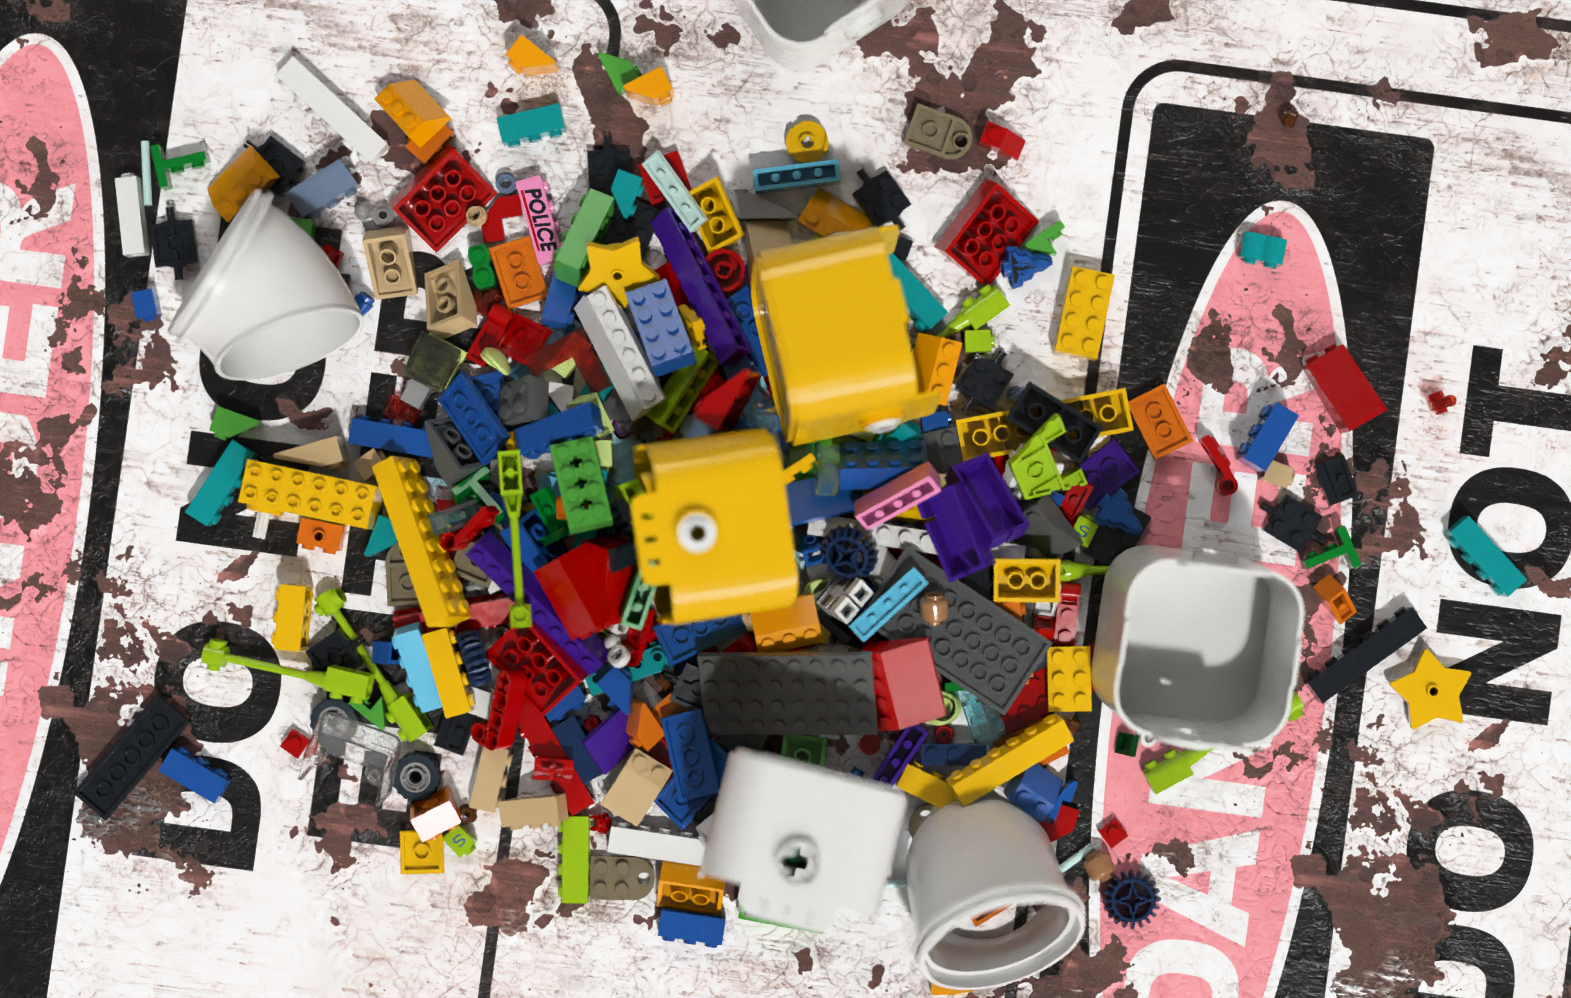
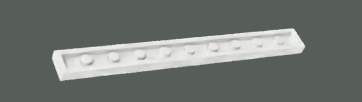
[807,517,1026,558]

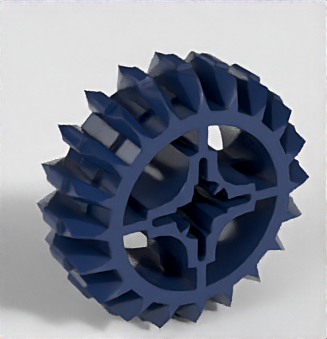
[820,524,879,582]
[456,629,492,687]
[1102,870,1161,929]

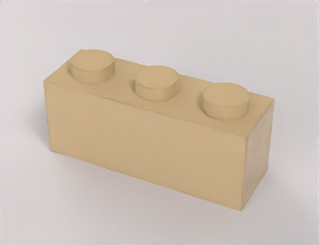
[469,747,513,813]
[498,793,569,830]

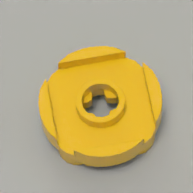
[786,121,829,164]

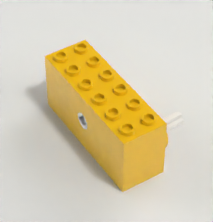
[238,459,383,539]

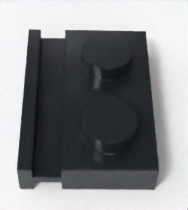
[1313,455,1359,506]
[609,498,634,537]
[434,713,478,756]

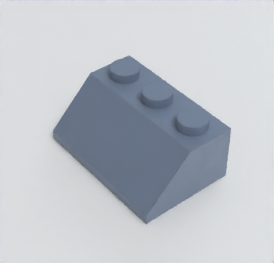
[285,159,361,220]

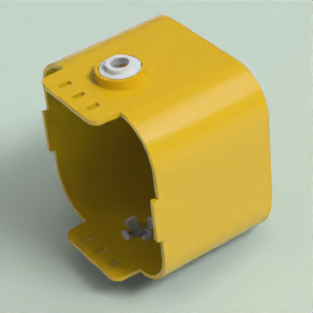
[750,225,941,446]
[612,428,798,625]

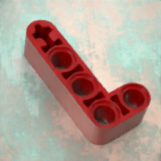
[470,669,527,751]

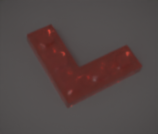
[523,328,612,393]

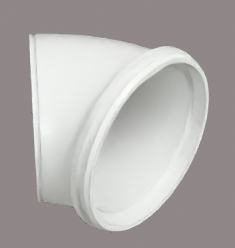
[167,189,364,380]
[905,797,1086,990]

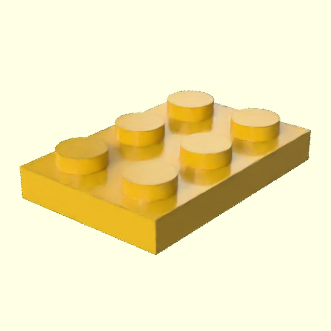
[1046,646,1092,712]

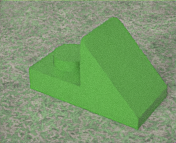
[1023,220,1065,256]
[348,696,388,730]

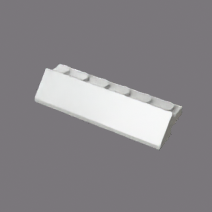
[574,285,667,421]

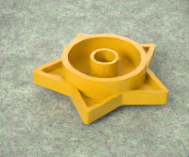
[578,237,660,310]
[1389,649,1471,729]

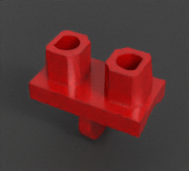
[533,757,574,782]

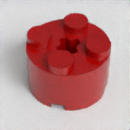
[706,248,746,294]

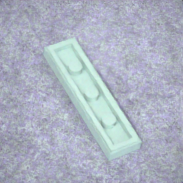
[642,150,708,233]

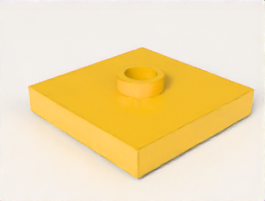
[400,830,445,874]

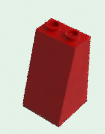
[1302,344,1387,434]
[581,535,638,628]
[534,542,611,641]

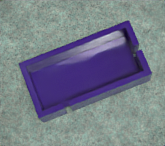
[944,453,1030,549]
[916,482,996,583]

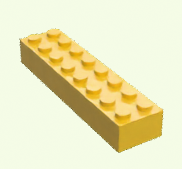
[954,388,1134,462]
[372,456,471,627]

